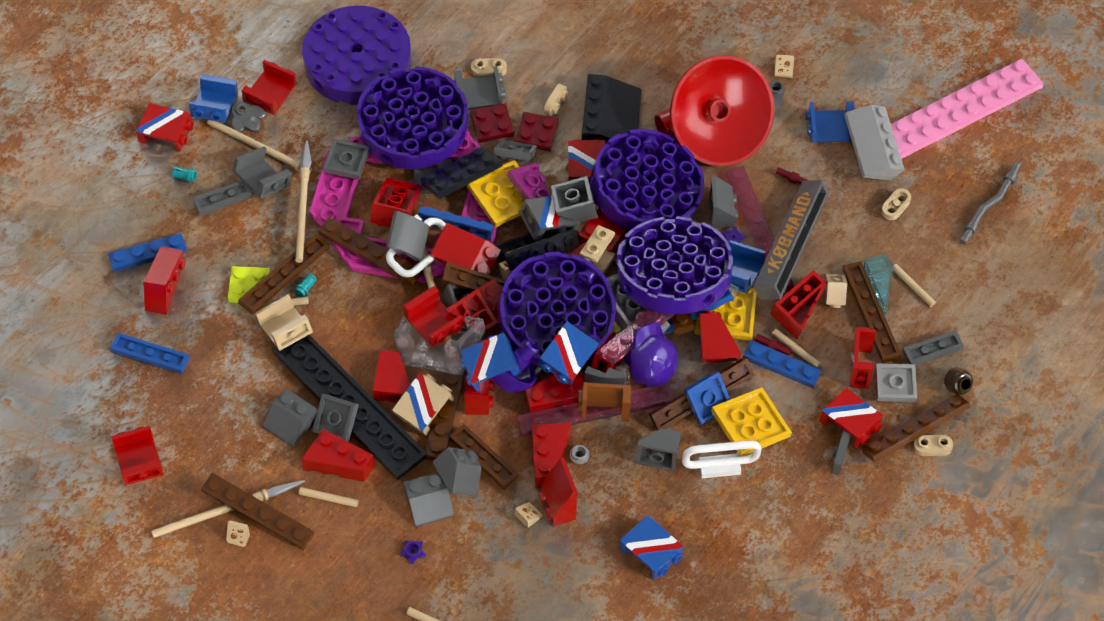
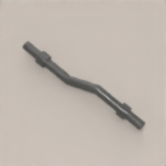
[960,162,1021,245]

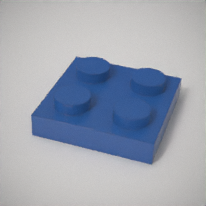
[684,371,731,425]

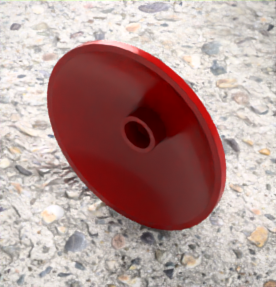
[654,55,774,166]

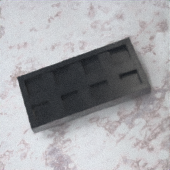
[420,147,503,199]

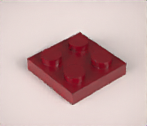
[470,103,514,143]
[515,112,559,152]

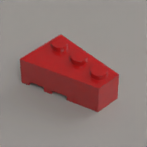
[143,247,186,315]
[525,371,584,419]
[301,429,375,482]

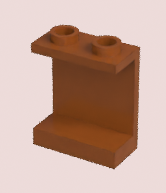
[578,382,631,422]

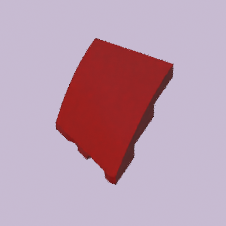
[446,278,502,333]

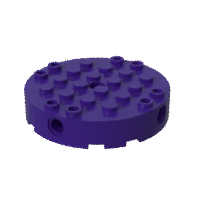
[302,6,412,105]
[357,67,468,169]
[590,129,704,231]
[617,216,733,314]
[498,252,616,367]

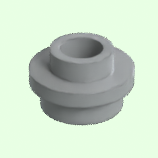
[570,445,589,464]

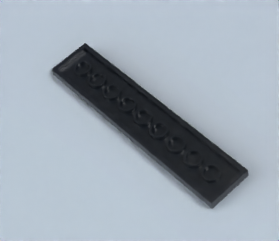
[272,335,427,480]

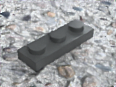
[193,180,252,216]
[902,330,964,366]

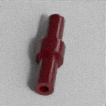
[776,167,809,185]
[754,334,792,356]

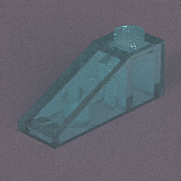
[863,254,894,315]

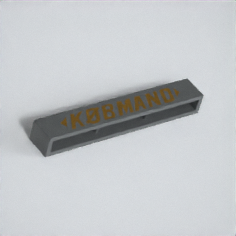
[754,180,829,300]

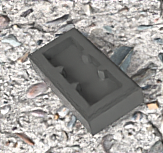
[832,430,851,475]

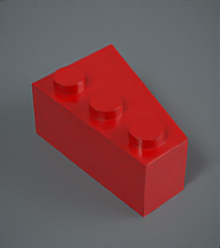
[770,270,827,339]
[465,369,494,415]
[532,423,571,488]

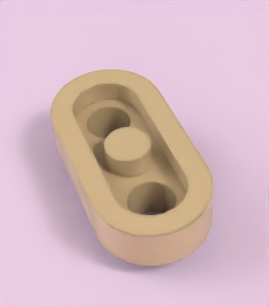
[471,58,507,77]
[544,83,568,116]
[881,189,911,220]
[913,435,953,456]

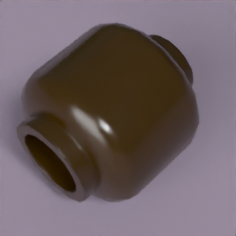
[944,367,973,395]

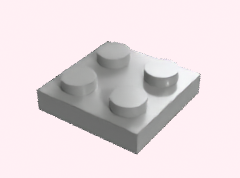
[876,364,917,402]

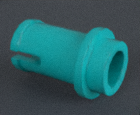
[172,166,197,182]
[294,273,317,297]

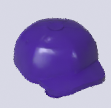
[624,322,678,387]
[486,335,539,393]

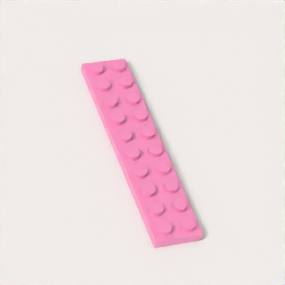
[891,59,1044,159]

